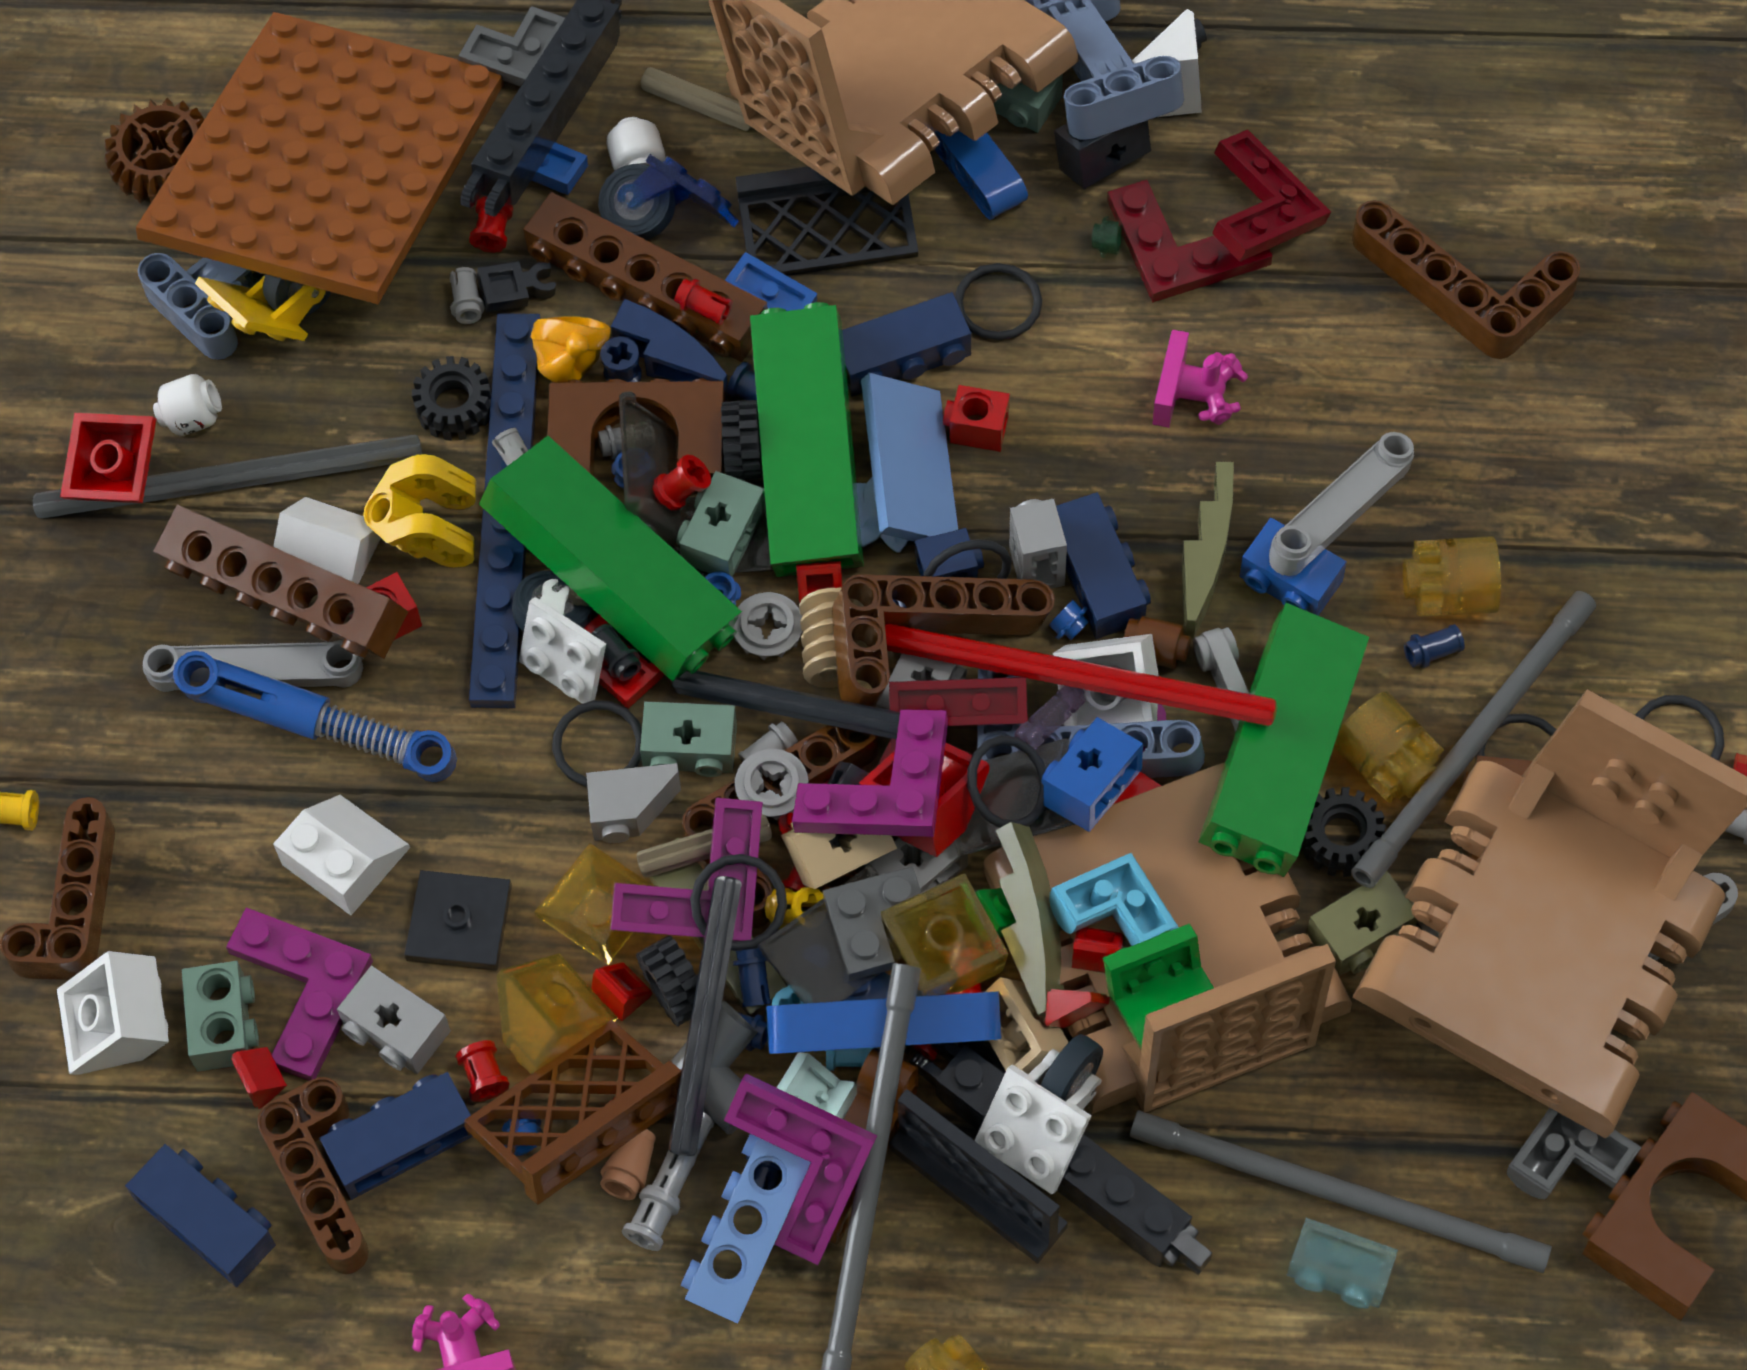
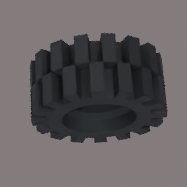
[412,356,491,441]
[721,400,762,480]
[1301,787,1386,877]
[636,935,698,1027]

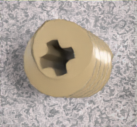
[799,588,858,688]

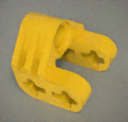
[363,454,476,568]

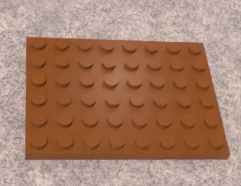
[136,12,504,304]

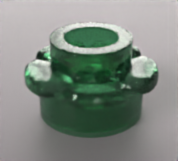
[1092,216,1122,258]

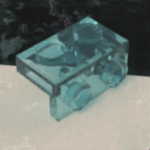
[1287,1218,1398,1309]

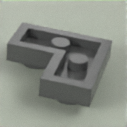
[459,6,565,87]
[823,866,926,981]

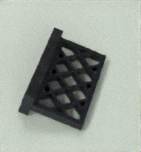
[735,166,918,276]
[889,1089,1068,1264]

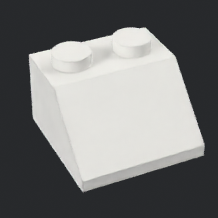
[1053,634,1159,726]
[273,795,410,915]
[57,951,169,1075]

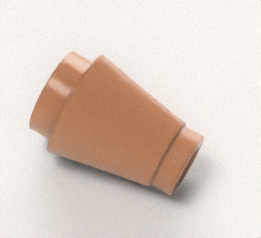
[600,1129,656,1200]

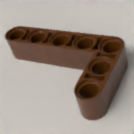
[1352,200,1581,359]
[832,574,1055,707]
[682,725,879,928]

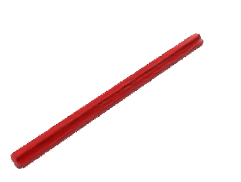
[885,624,1277,726]

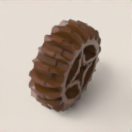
[104,97,205,203]

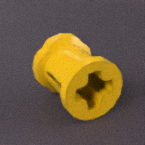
[0,790,39,831]
[765,887,827,929]

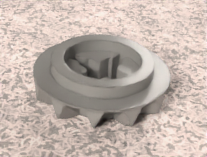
[733,592,803,661]
[735,749,808,820]

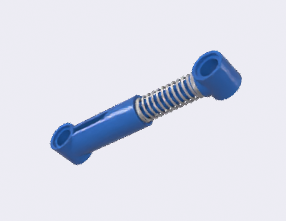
[173,651,457,782]

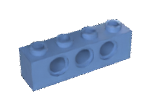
[680,1134,811,1324]

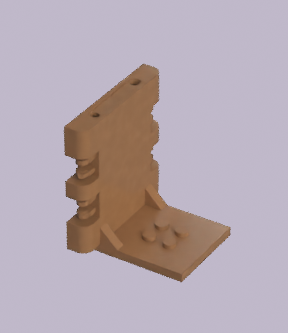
[708,0,1079,205]
[1352,689,1747,1139]
[983,763,1352,1114]

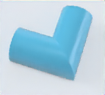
[1049,853,1179,946]

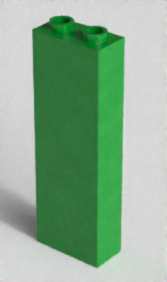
[750,302,864,577]
[479,436,742,682]
[1198,603,1369,877]

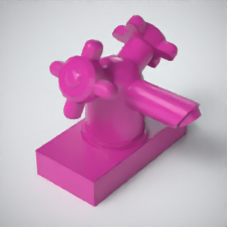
[1152,330,1248,428]
[412,1294,516,1370]

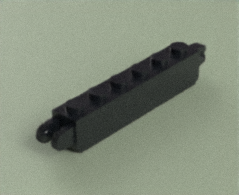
[460,0,622,217]
[909,1043,1212,1275]

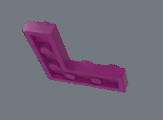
[792,709,948,837]
[610,798,763,941]
[226,907,373,1081]
[724,1074,878,1265]

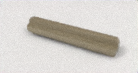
[640,67,752,131]
[637,814,772,877]

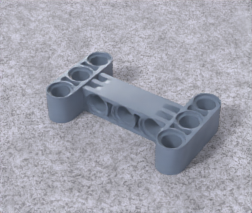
[1025,0,1184,140]
[138,253,266,360]

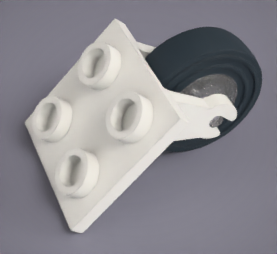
[512,571,606,704]
[975,1034,1104,1194]

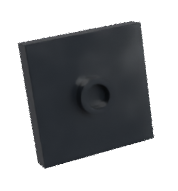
[405,870,512,971]

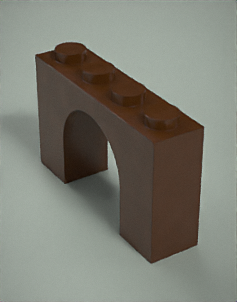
[547,378,726,494]
[1582,1092,1747,1321]

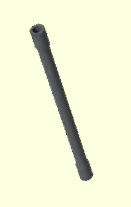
[1351,591,1596,888]
[821,963,921,1370]
[1130,1110,1552,1273]

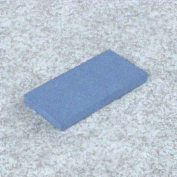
[861,373,958,542]

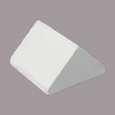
[1132,9,1202,117]
[273,497,381,584]

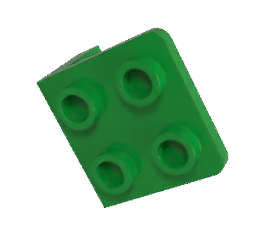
[1103,923,1214,1049]

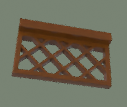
[464,1020,682,1205]

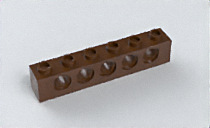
[523,192,768,362]
[153,505,408,659]

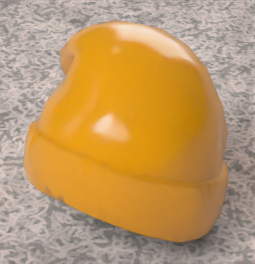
[531,316,611,383]

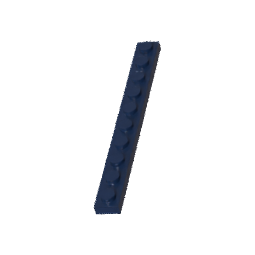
[469,314,541,708]

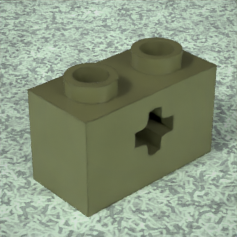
[1307,871,1418,977]

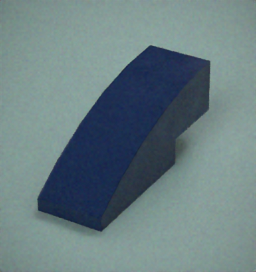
[611,299,729,401]

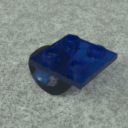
[598,154,739,240]

